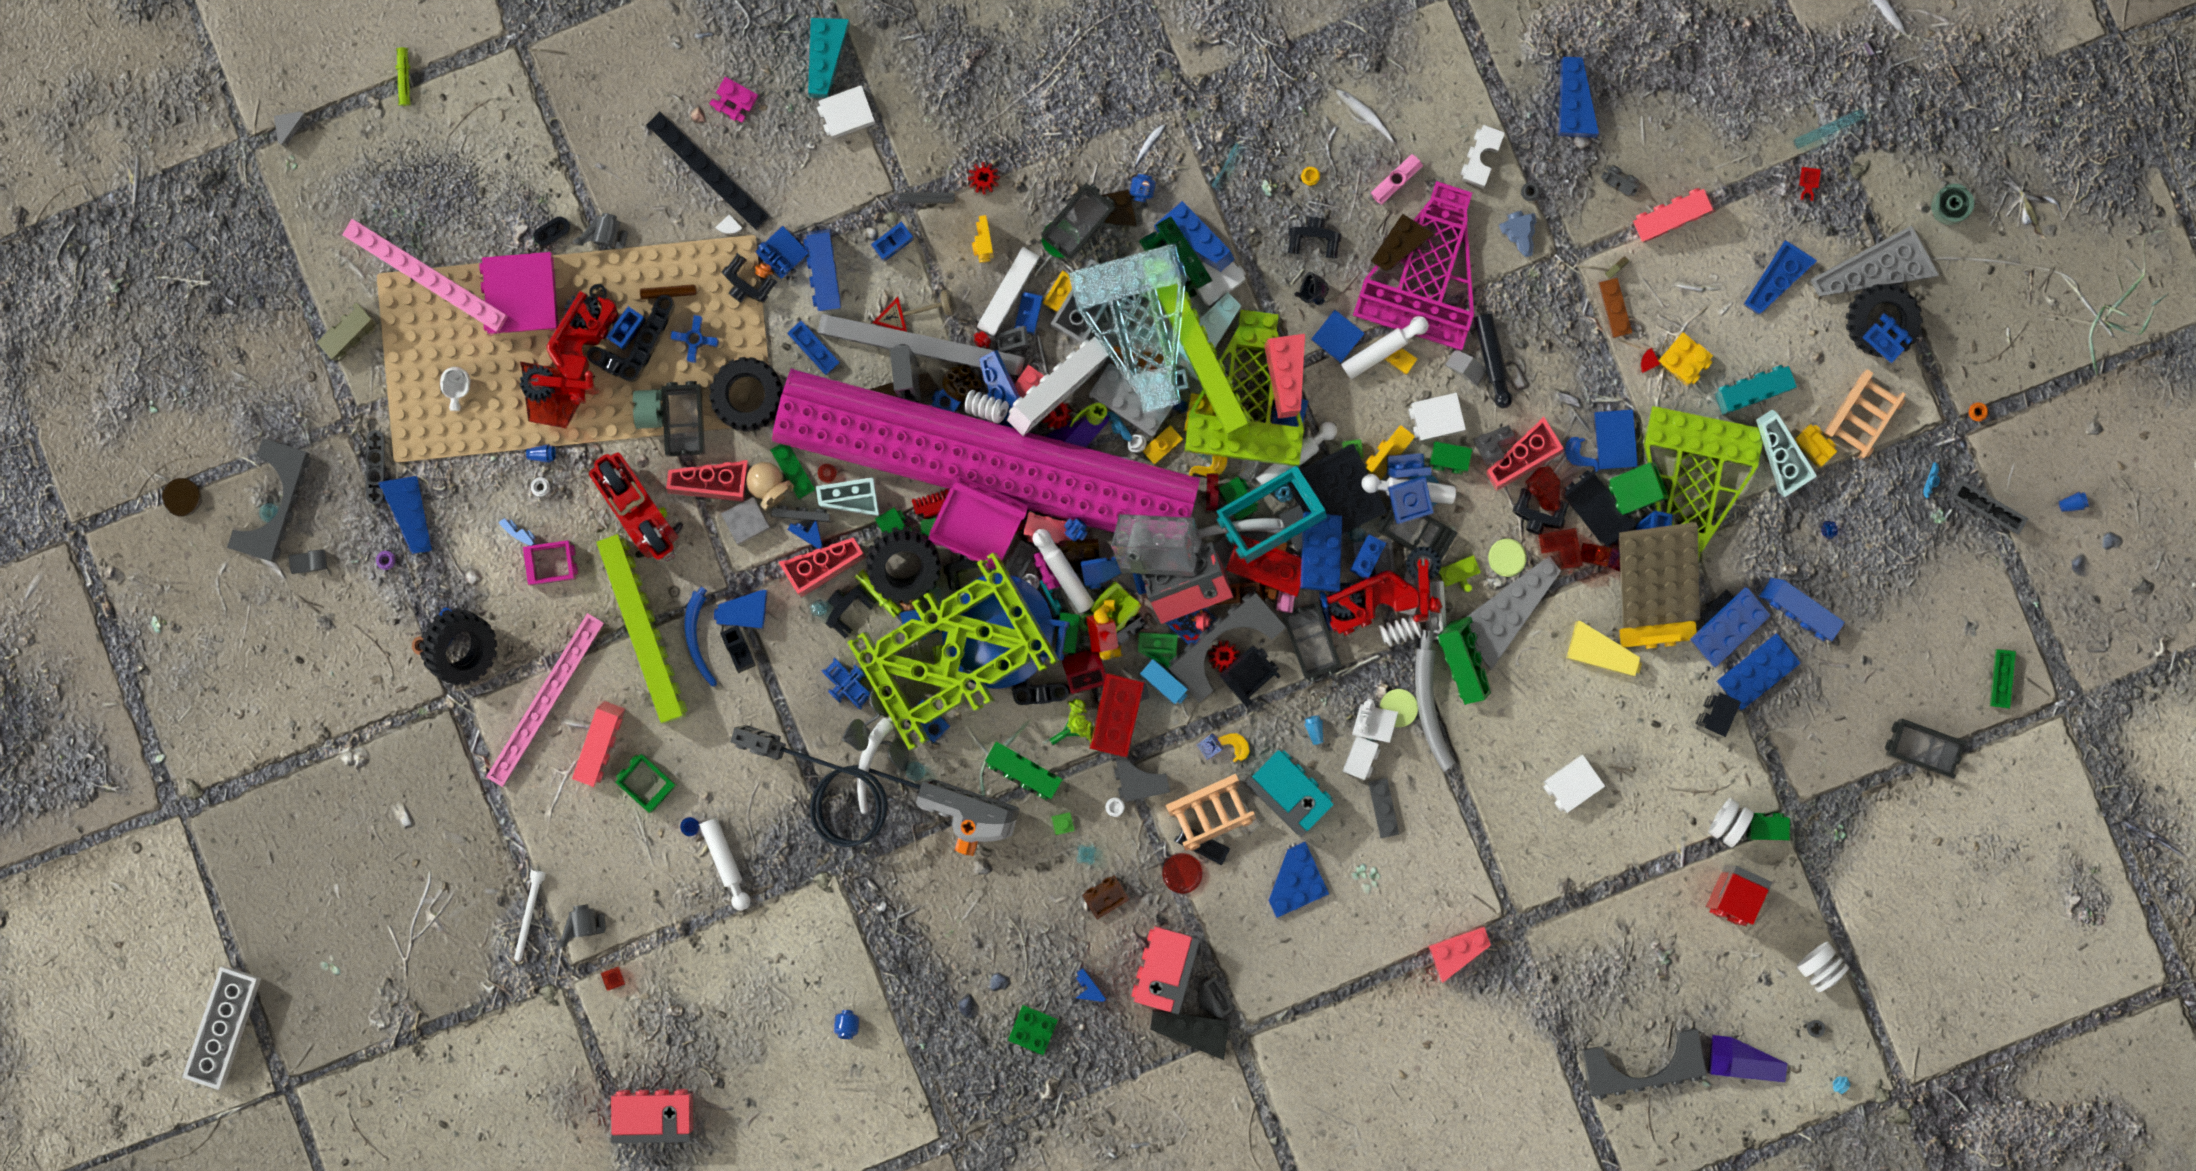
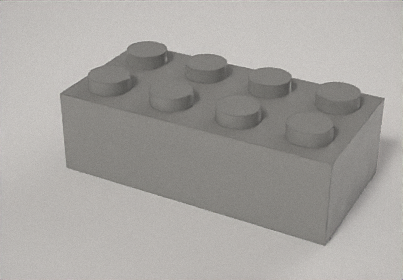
[1051,259,1123,345]
[1089,363,1174,439]

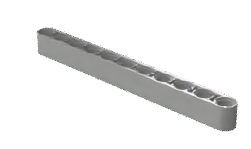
[818,314,1025,377]

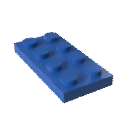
[1300,512,1342,592]
[1690,587,1771,668]
[1716,633,1801,711]

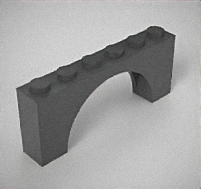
[227,438,311,563]
[1169,591,1286,703]
[1097,679,1170,802]
[1581,1028,1706,1099]

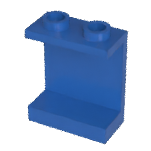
[1349,534,1386,579]

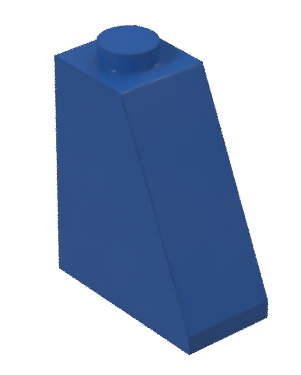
[714,590,768,629]

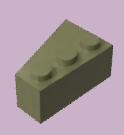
[316,302,378,362]

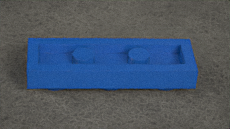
[787,321,840,375]

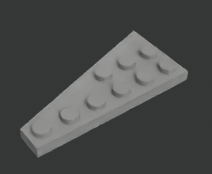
[1810,225,1939,297]
[1466,556,1561,670]

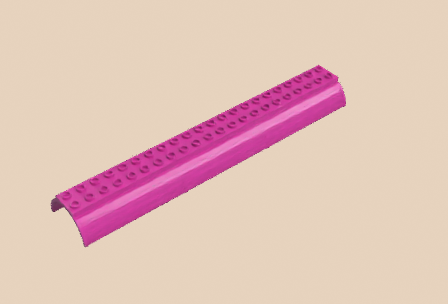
[772,368,1200,539]

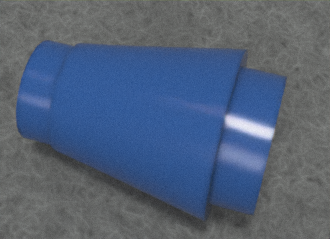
[526,444,556,463]
[2058,492,2089,512]

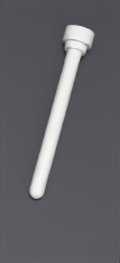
[514,870,546,962]

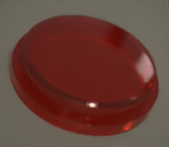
[1162,853,1203,894]

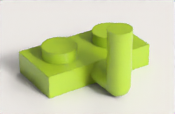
[1439,555,1481,593]

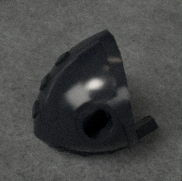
[1294,272,1329,305]

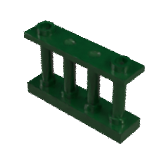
[1139,216,1213,299]

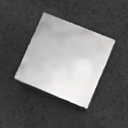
[721,497,770,545]

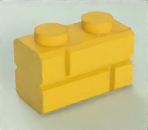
[1794,424,1837,468]

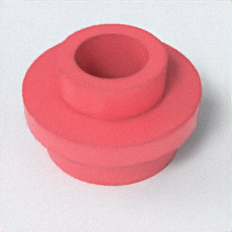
[1196,612,1210,631]

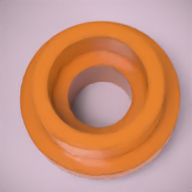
[755,263,774,278]
[1968,402,1988,422]

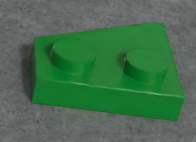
[1138,632,1178,668]

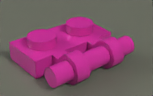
[709,77,759,123]
[1033,552,1062,590]

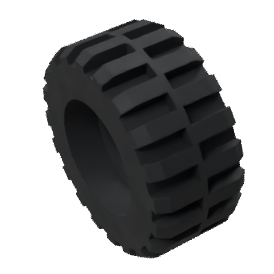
[1845,284,1923,358]
[709,357,784,432]
[866,526,941,604]
[419,609,498,686]

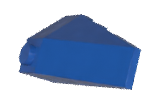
[1081,555,1123,590]

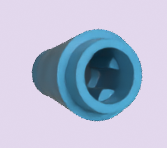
[1304,715,1324,745]

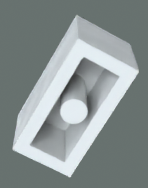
[1342,736,1380,780]

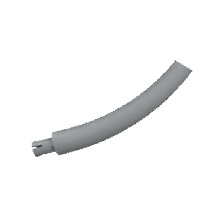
[1415,630,1456,772]

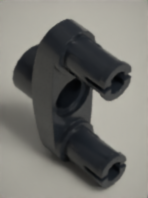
[1287,217,1342,259]
[721,253,777,303]
[1512,488,1569,535]
[943,553,996,591]
[825,584,878,639]

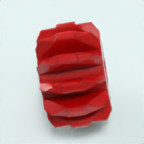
[968,162,1000,195]
[1042,402,1072,429]
[1208,640,1240,672]

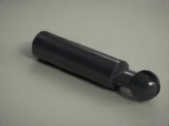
[1474,313,1513,409]

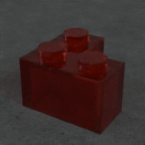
[1536,528,1583,571]

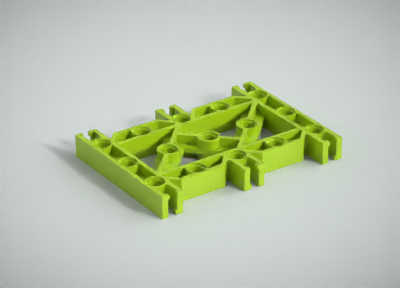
[847,553,1059,750]

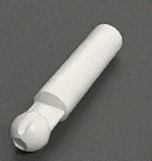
[1341,316,1429,380]
[1256,422,1337,485]
[1361,474,1456,505]
[1032,529,1094,613]
[699,817,750,911]

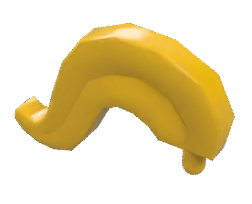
[1189,456,1228,477]
[1210,733,1250,762]

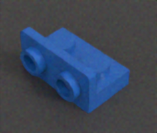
[1387,453,1431,478]

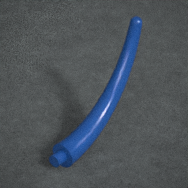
[684,586,717,687]

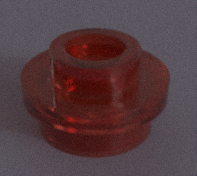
[817,463,837,483]

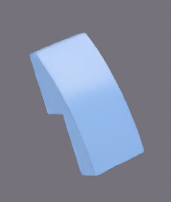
[498,518,536,546]

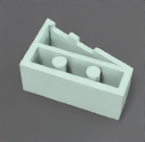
[816,477,880,517]

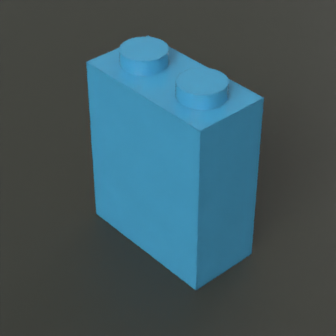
[1140,659,1188,705]

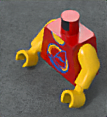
[1086,600,1123,660]

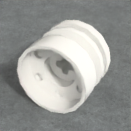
[1796,942,1849,993]

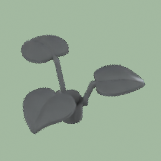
[842,688,909,771]

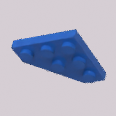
[1268,842,1329,918]

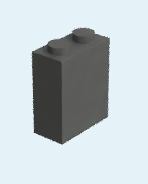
[890,344,921,402]

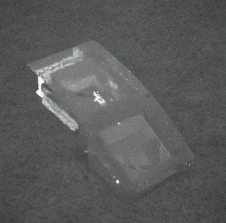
[1222,797,1262,836]

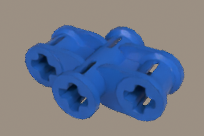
[821,657,870,710]

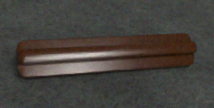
[640,284,697,299]

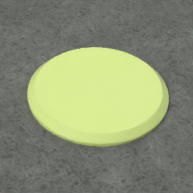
[1488,539,1527,577]
[1380,689,1418,727]

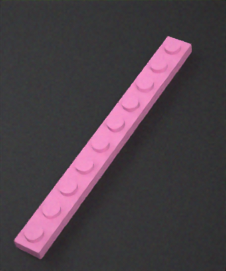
[342,219,508,332]
[486,613,605,787]

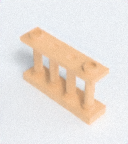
[1822,369,1906,460]
[1166,774,1256,851]

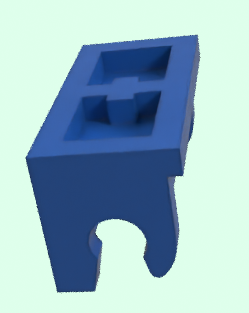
[1014,292,1043,335]

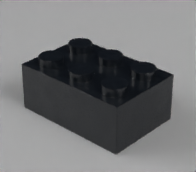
[1695,692,1741,738]

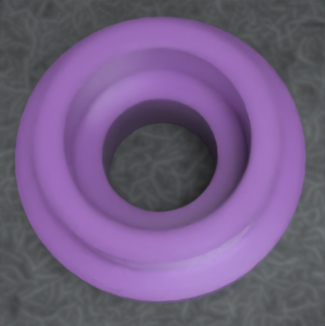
[376,551,395,570]

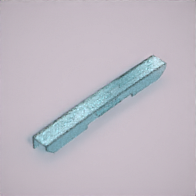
[1211,142,1239,189]

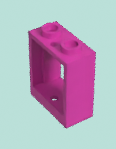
[523,540,578,586]

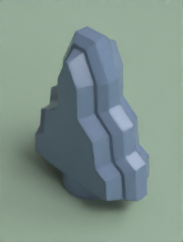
[1498,211,1537,258]

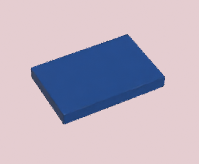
[1594,409,1638,470]

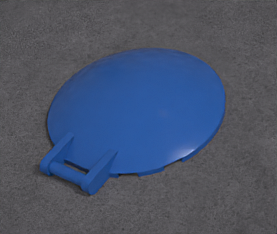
[942,574,1070,689]

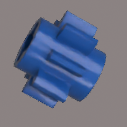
[1064,518,1088,542]

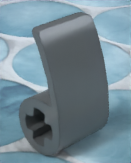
[289,549,328,574]

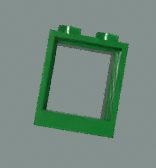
[615,754,677,813]

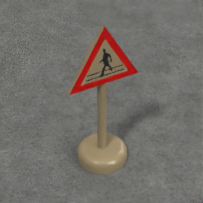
[872,289,954,332]

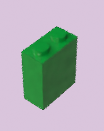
[1609,462,1669,515]

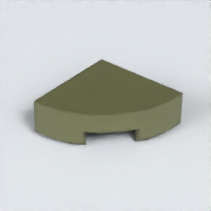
[1605,256,1629,278]

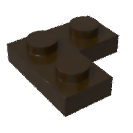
[1060,538,1100,573]

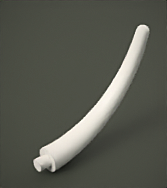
[1188,518,1285,539]
[857,717,894,814]

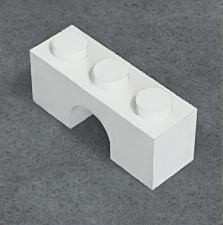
[1460,125,1505,189]

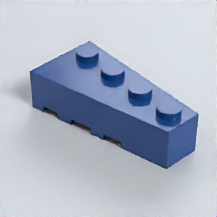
[1558,57,1599,138]
[1154,201,1235,272]
[804,229,841,311]
[1759,577,1845,642]

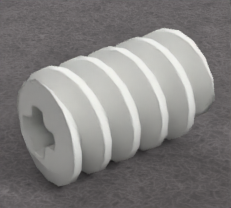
[965,390,1009,424]
[1379,616,1422,647]

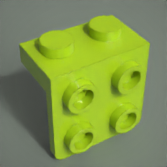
[1089,581,1141,632]

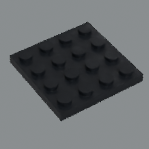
[1288,443,1387,534]

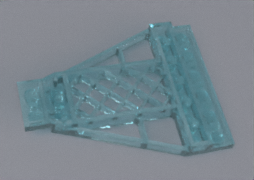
[1068,244,1187,413]

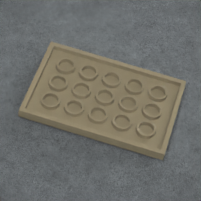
[1619,522,1700,628]

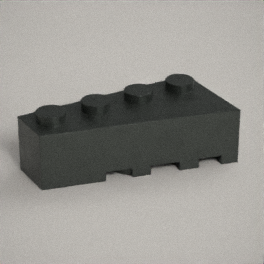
[1150,1009,1230,1060]

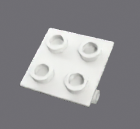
[1352,699,1398,743]

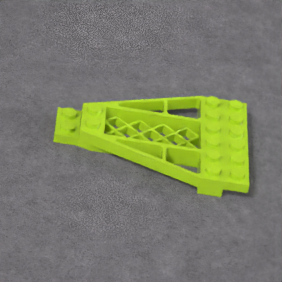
[1184,310,1304,467]
[1643,406,1763,562]

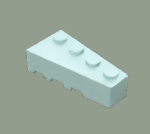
[1173,292,1241,368]
[1756,410,1817,497]

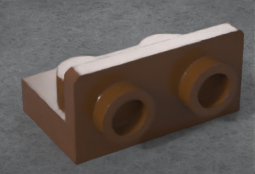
[1082,875,1130,920]

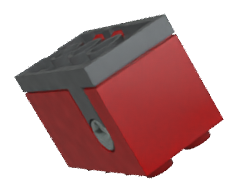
[1706,865,1772,927]

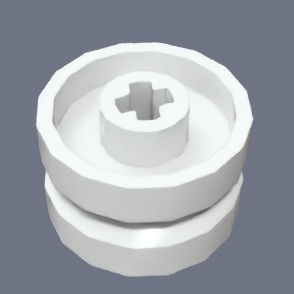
[1708,798,1754,848]

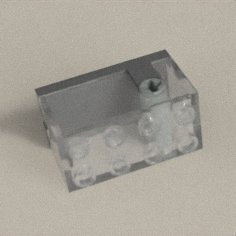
[1111,514,1203,576]

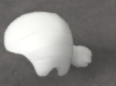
[440,367,471,411]

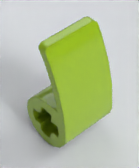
[1070,403,1107,427]

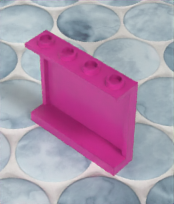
[479,252,559,336]
[928,474,1028,569]

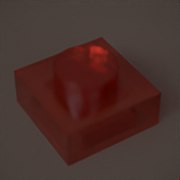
[601,966,626,991]

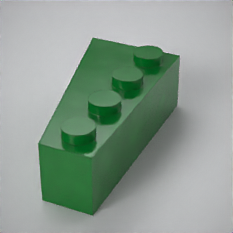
[1438,616,1491,705]
[985,741,1063,801]

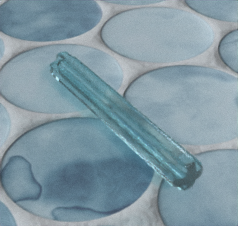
[1793,109,1865,149]

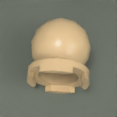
[745,462,794,511]

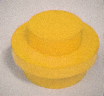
[1301,167,1320,186]

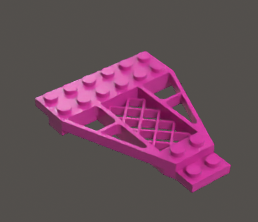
[1353,181,1474,351]

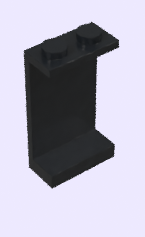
[1562,470,1637,549]

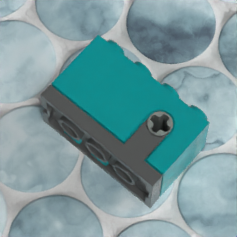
[1245,750,1334,837]

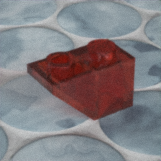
[1525,466,1560,511]
[1578,543,1620,572]

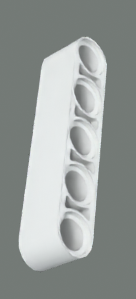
[977,247,1040,337]

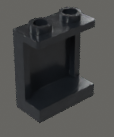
[1219,645,1281,707]

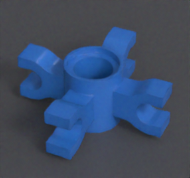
[671,315,719,363]

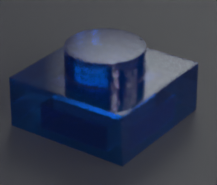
[1196,733,1224,760]

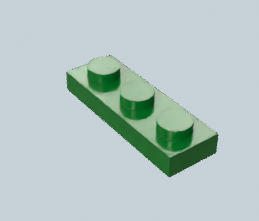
[770,444,815,500]
[1989,649,2016,709]

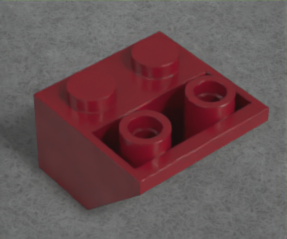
[1061,649,1106,695]

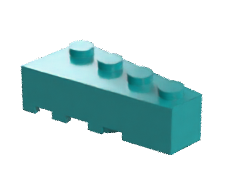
[1715,364,1797,415]

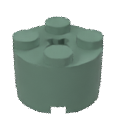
[1931,184,1974,225]
[633,389,663,429]

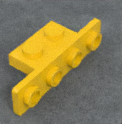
[1365,425,1415,480]
[1619,621,1697,649]

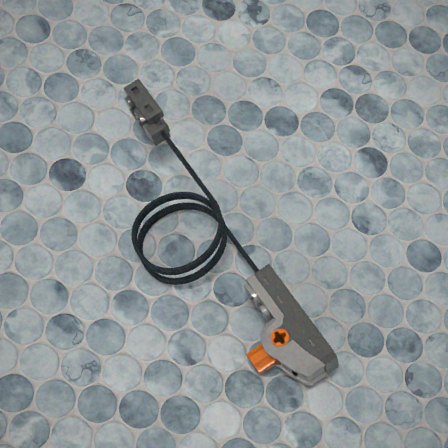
[730,724,1020,856]

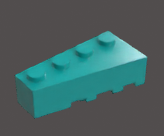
[808,18,850,98]

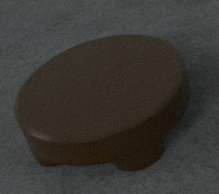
[942,365,982,402]
[162,478,202,517]

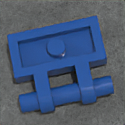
[1862,313,1913,363]

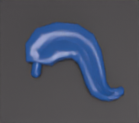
[1565,437,1599,472]
[1319,591,1333,631]

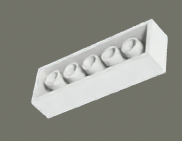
[1007,337,1110,436]
[182,966,261,1090]

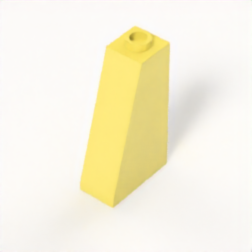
[1566,621,1642,677]

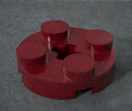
[1206,473,1218,511]

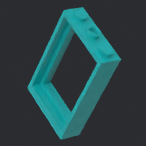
[1216,465,1327,563]

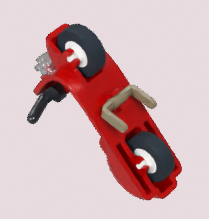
[589,452,683,562]

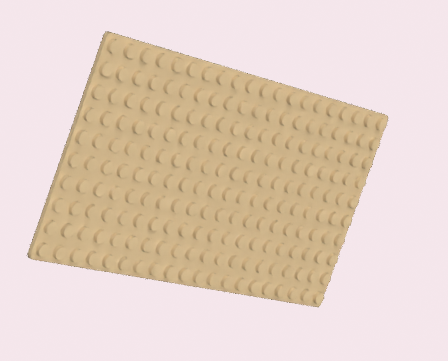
[377,235,774,463]

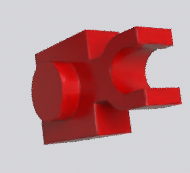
[1799,167,1821,201]

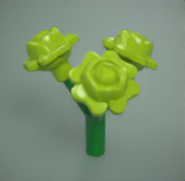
[1049,698,1094,745]

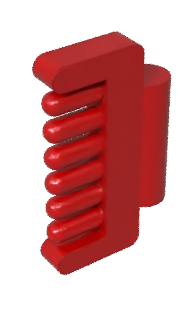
[912,489,949,519]

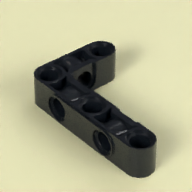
[587,295,675,382]
[1012,678,1070,705]

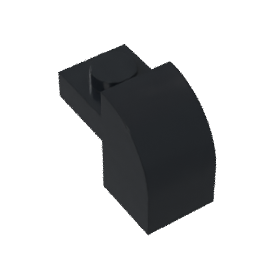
[720,625,756,674]

